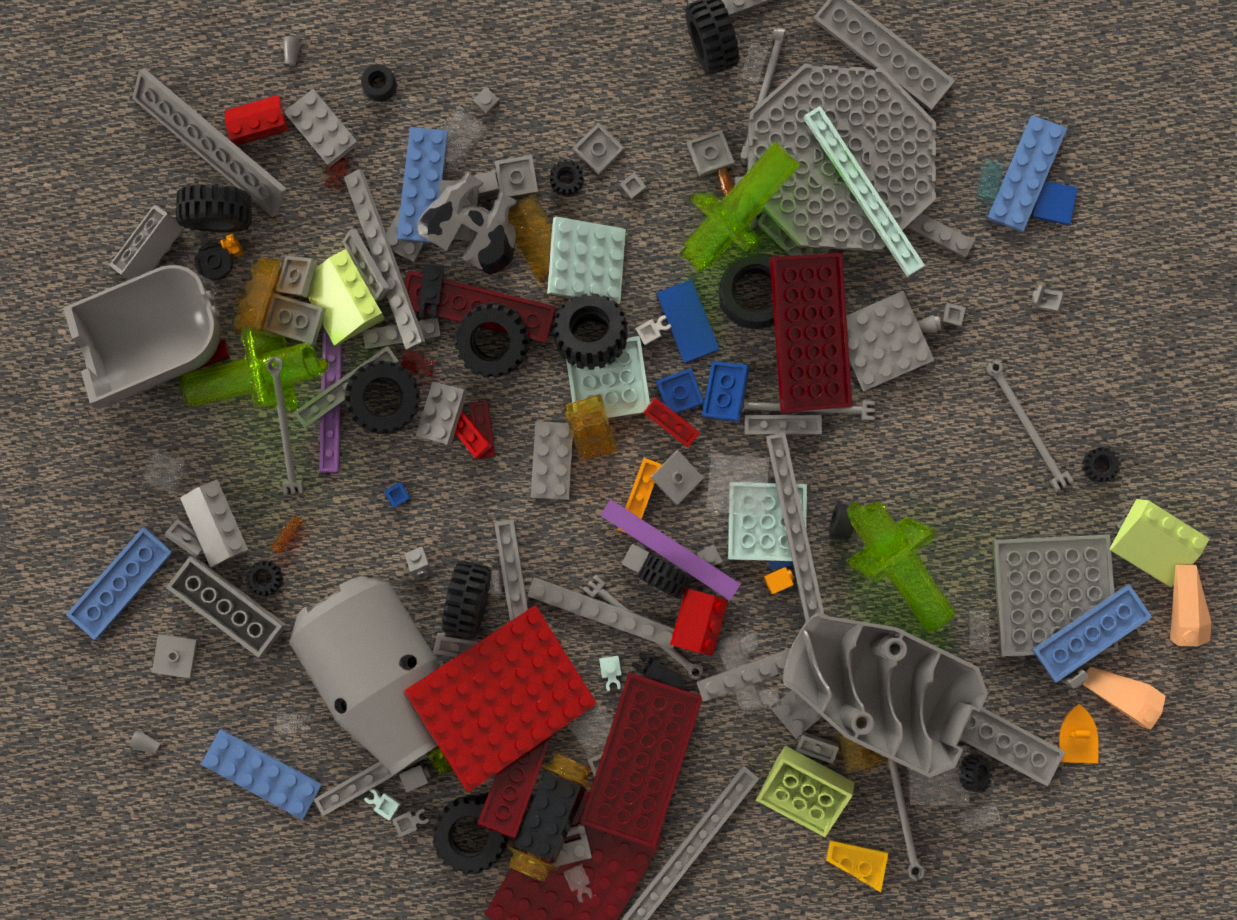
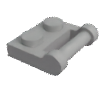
[553,823,592,867]

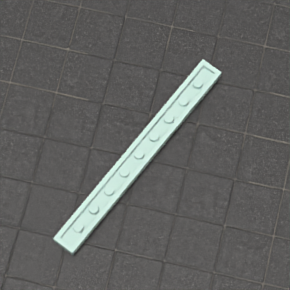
[803,106,925,277]

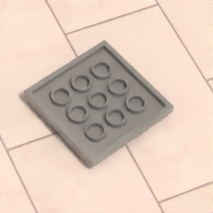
[847,291,934,392]

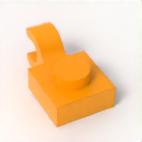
[220,234,244,258]

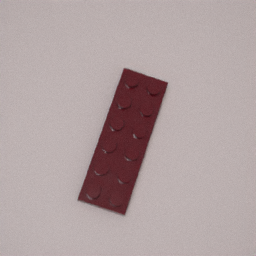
[477,735,552,839]

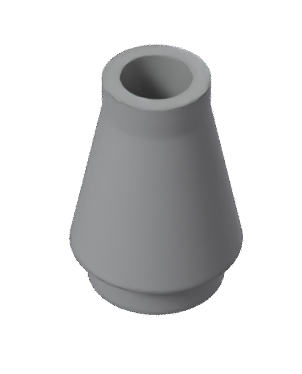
[282,36,301,65]
[917,315,941,333]
[129,731,161,754]

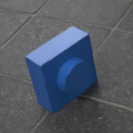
[384,482,411,508]

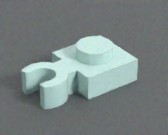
[599,656,621,691]
[364,788,402,821]

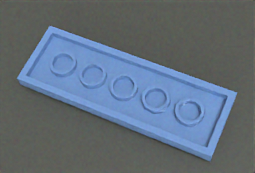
[987,115,1067,232]
[397,127,448,244]
[66,527,174,640]
[1031,584,1152,683]
[201,729,323,820]

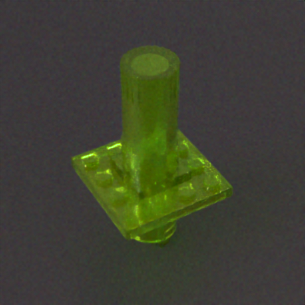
[679,141,801,273]
[180,328,328,412]
[846,501,955,632]

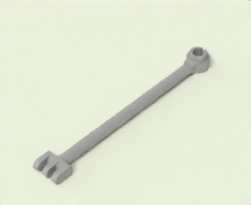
[741,27,786,165]
[266,357,304,494]
[986,360,1074,492]
[741,400,876,421]
[583,575,703,680]
[887,758,924,880]

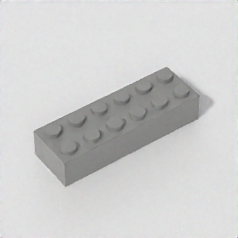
[166,556,287,658]

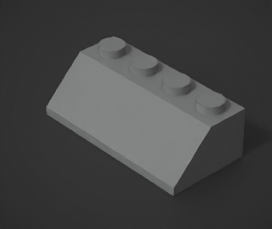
[109,205,184,280]
[180,480,248,568]

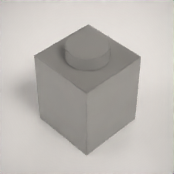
[474,171,500,199]
[622,542,649,573]
[399,763,432,792]

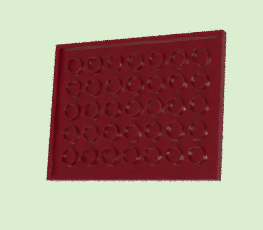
[484,777,664,920]

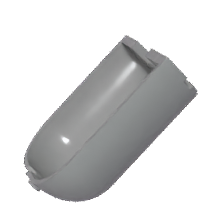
[63,265,221,409]

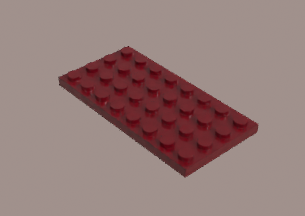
[770,253,852,413]
[580,672,702,848]

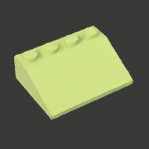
[307,249,385,346]
[1109,499,1209,587]
[756,746,855,837]

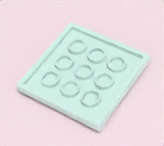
[547,217,626,304]
[566,336,650,423]
[728,482,807,561]

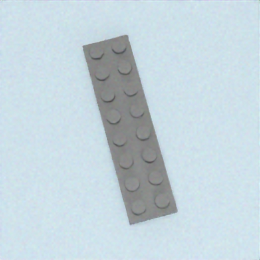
[813,0,955,112]

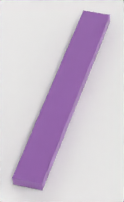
[319,326,343,473]
[600,499,741,600]

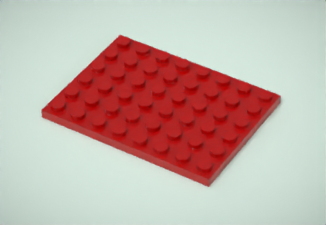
[404,605,597,793]

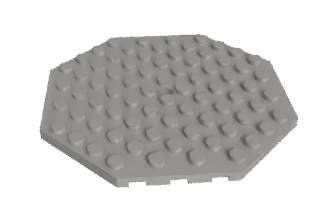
[747,64,936,251]

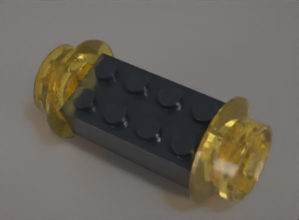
[507,753,593,882]

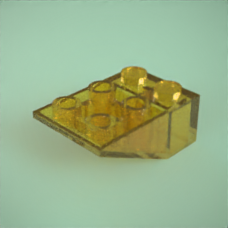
[563,394,618,462]

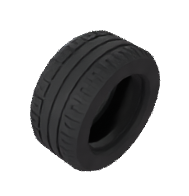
[718,253,774,330]

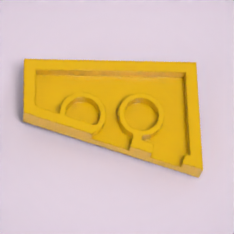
[826,840,888,892]

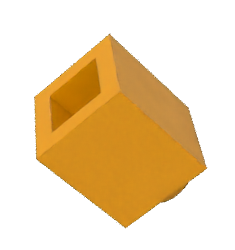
[763,567,795,594]

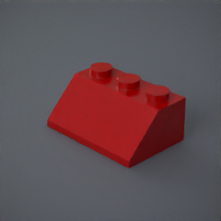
[225,95,289,146]
[670,588,728,656]

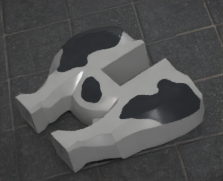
[416,172,517,275]

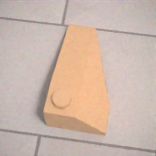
[1170,564,1212,646]
[1082,666,1166,730]

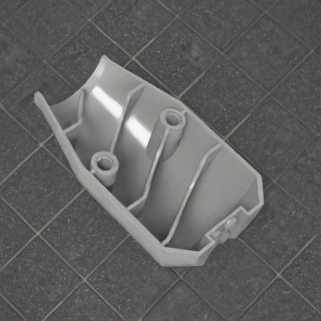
[289,576,439,776]
[783,613,988,778]

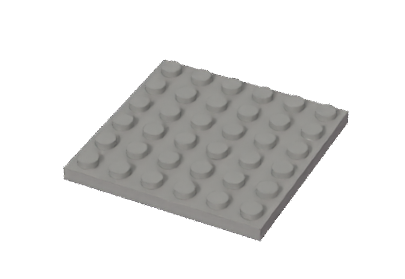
[992,534,1119,657]

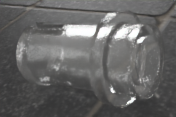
[490,570,503,594]

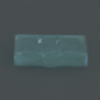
[976,159,1004,201]

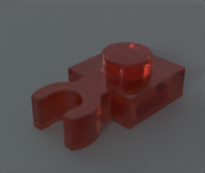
[325,158,348,190]
[401,349,436,375]

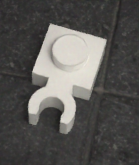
[635,315,672,346]

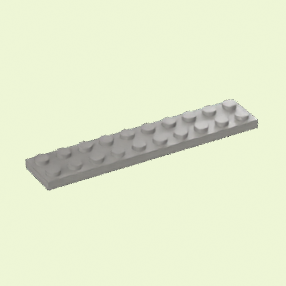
[132,68,287,217]

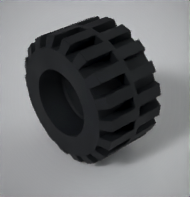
[637,555,691,599]

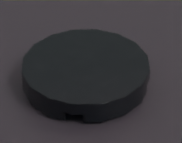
[194,242,233,281]

